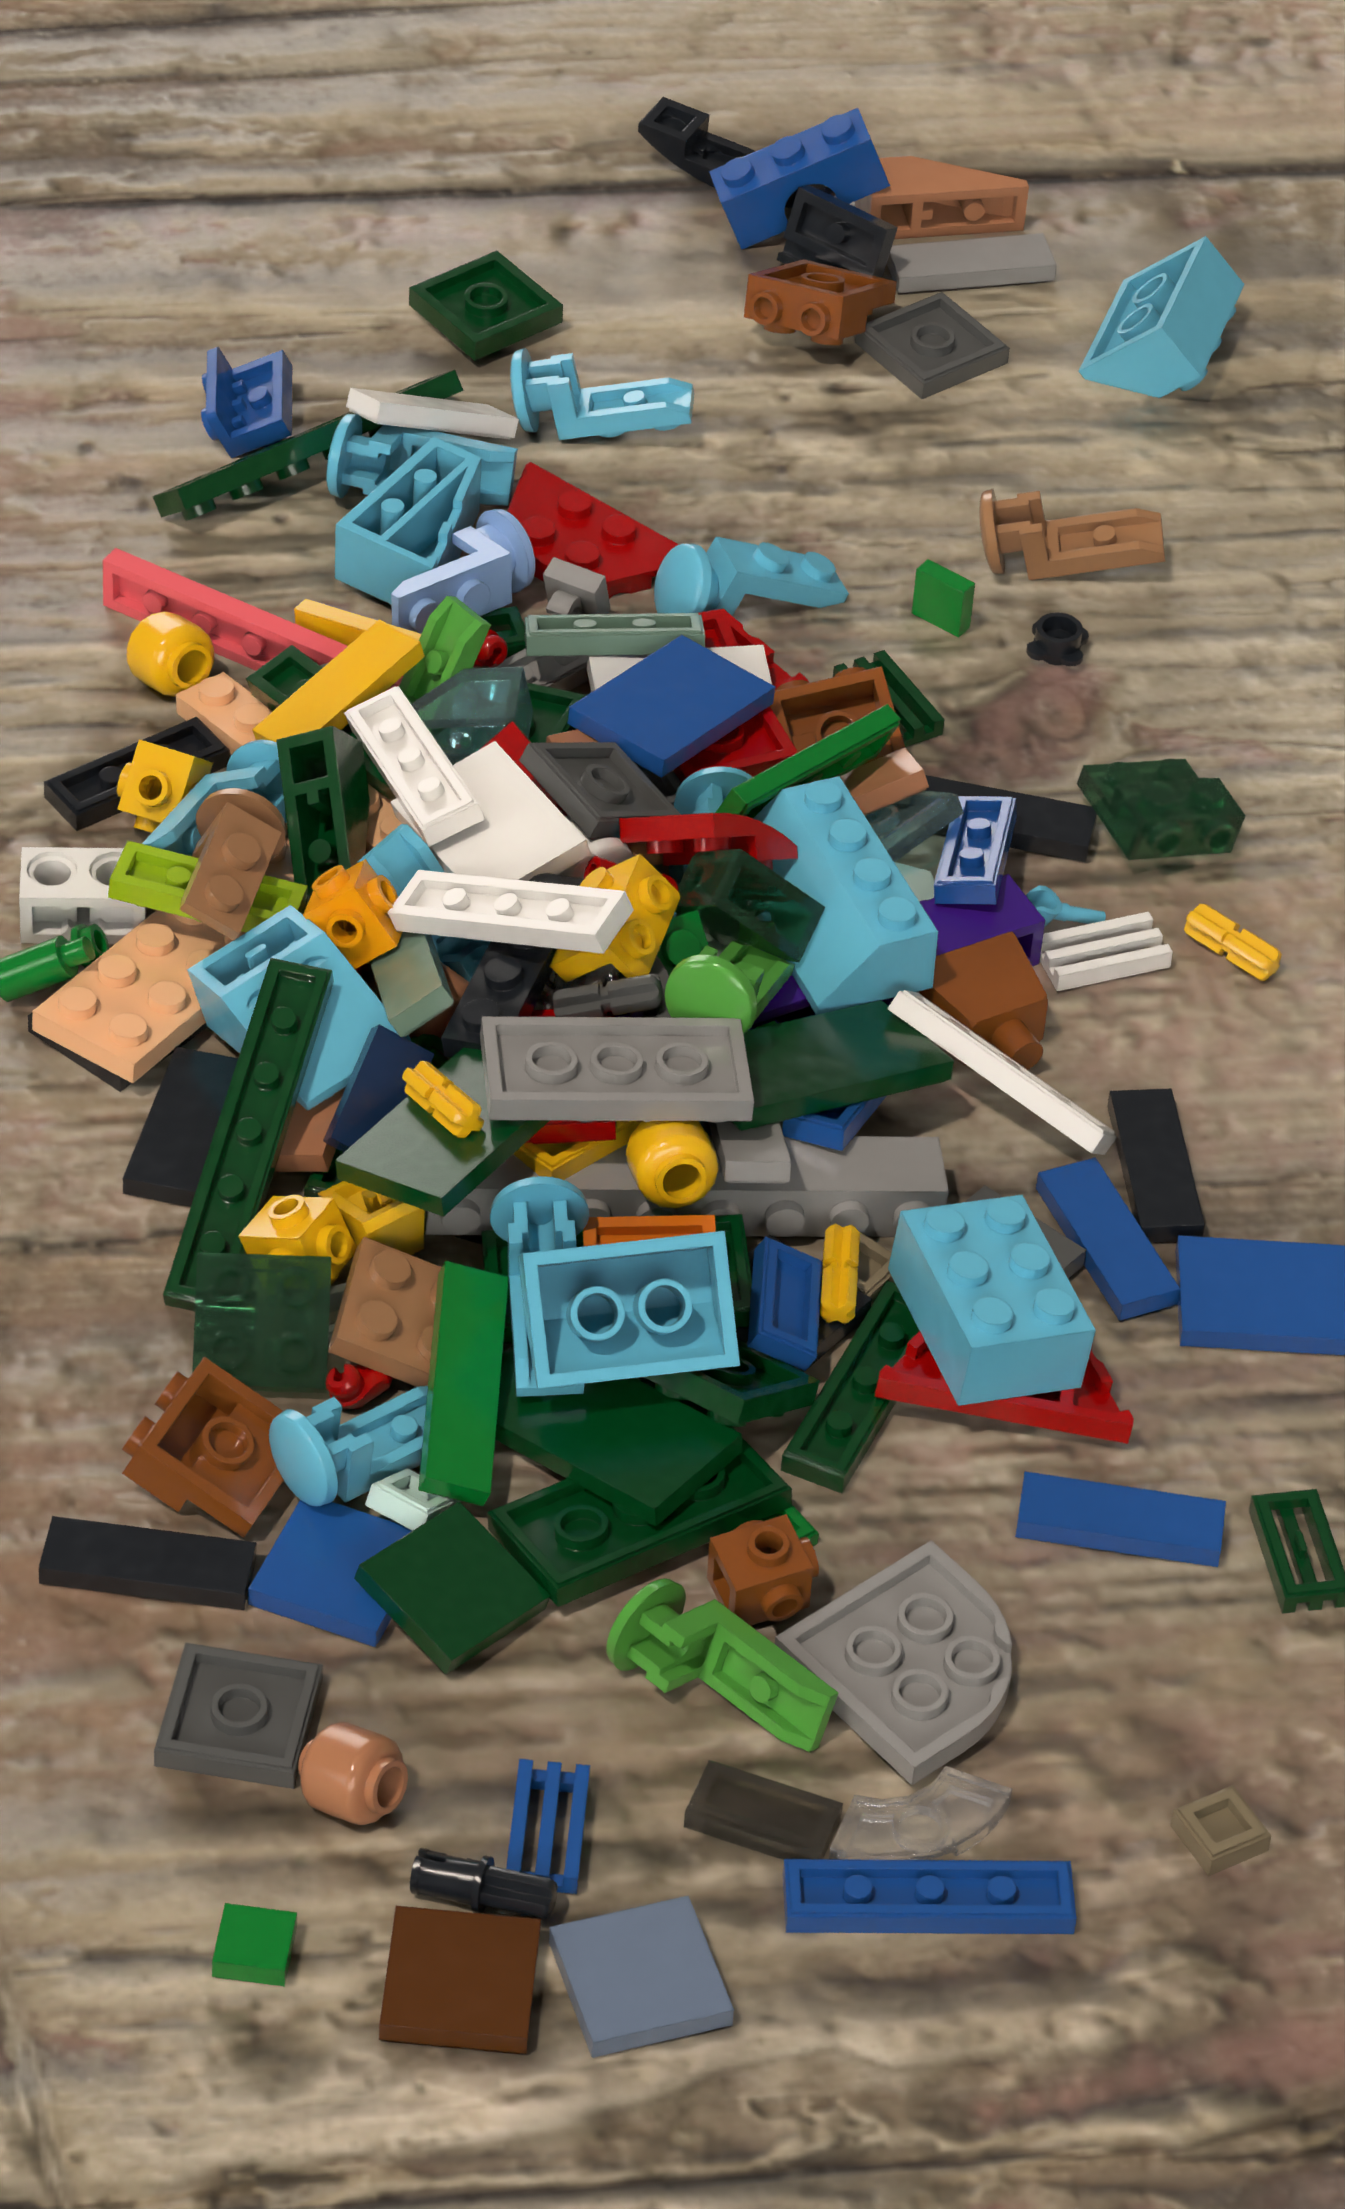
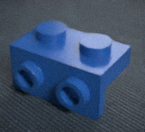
[201,347,293,458]

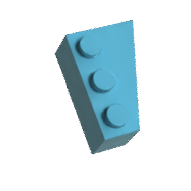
[335,436,481,604]

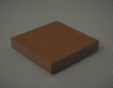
[379,1906,541,2054]

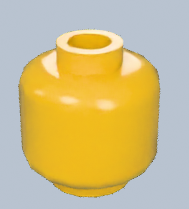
[127,611,214,697]
[626,1121,719,1209]

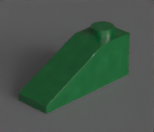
[276,726,370,914]

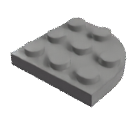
[775,1540,1012,1785]

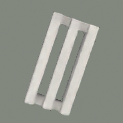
[1040,912,1173,991]

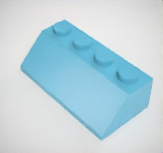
[726,776,938,1015]

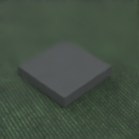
[855,292,1010,399]
[519,742,681,838]
[154,1643,323,1789]

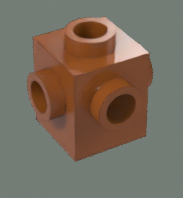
[707,1514,819,1626]

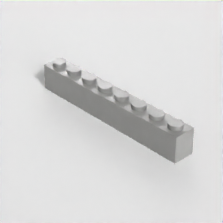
[424,1135,949,1237]

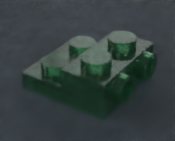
[1077,758,1246,860]

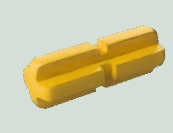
[1184,904,1282,981]
[402,1061,484,1138]
[820,1223,860,1324]

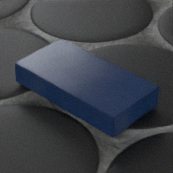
[323,1024,434,1152]

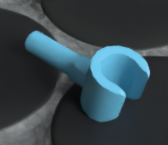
[1026,885,1106,928]

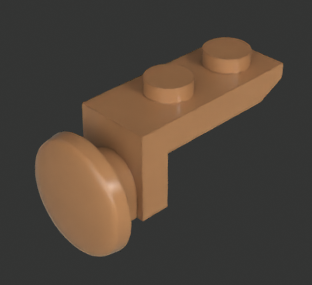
[979,489,1165,580]
[179,788,286,941]

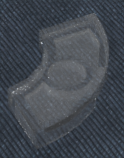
[829,1766,1012,1860]

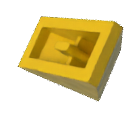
[318,1181,425,1255]

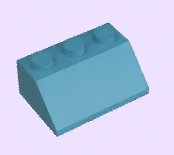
[1078,236,1245,398]
[518,1231,740,1389]

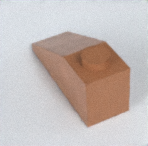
[855,156,1029,239]

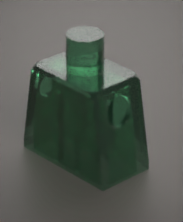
[675,849,825,962]

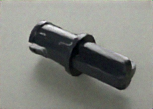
[410,1848,558,1918]

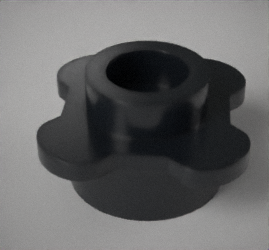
[1026,612,1089,666]

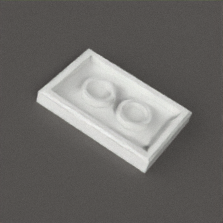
[390,741,591,881]

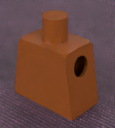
[917,931,1048,1070]

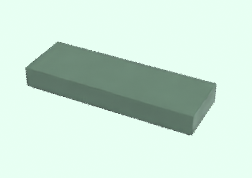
[525,613,705,656]
[370,932,454,1037]

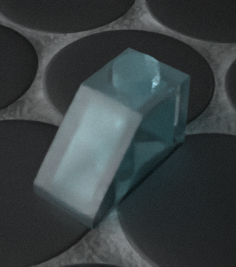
[411,667,533,763]

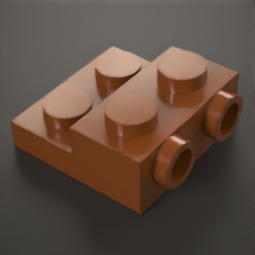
[744,259,897,345]
[770,666,905,765]
[122,1357,284,1538]

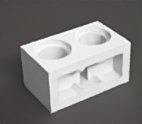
[19,847,147,944]

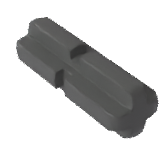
[553,973,664,1017]

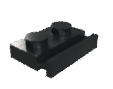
[777,185,898,278]

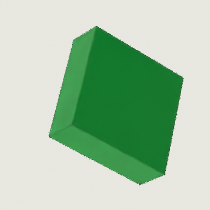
[911,559,975,638]
[212,1903,297,1987]

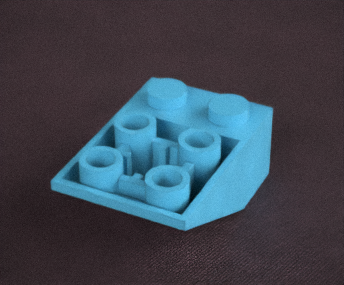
[187,905,411,1110]

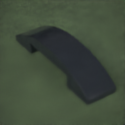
[638,97,835,208]

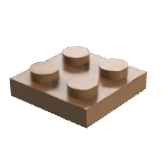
[328,1237,442,1387]

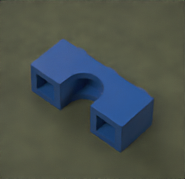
[709,108,890,250]

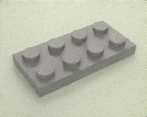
[480,1016,754,1123]

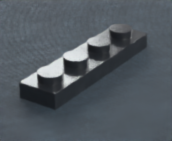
[441,873,584,1058]

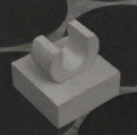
[543,557,611,615]

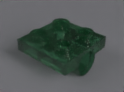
[192,1252,332,1393]

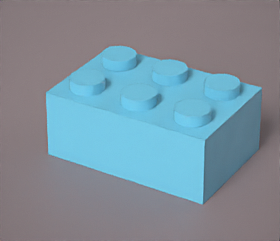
[888,1195,1096,1406]

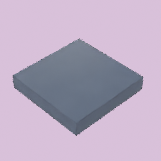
[549,1895,734,2058]

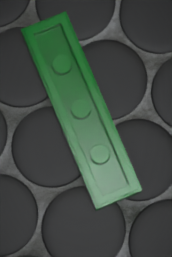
[715,704,901,818]
[418,1261,509,1506]

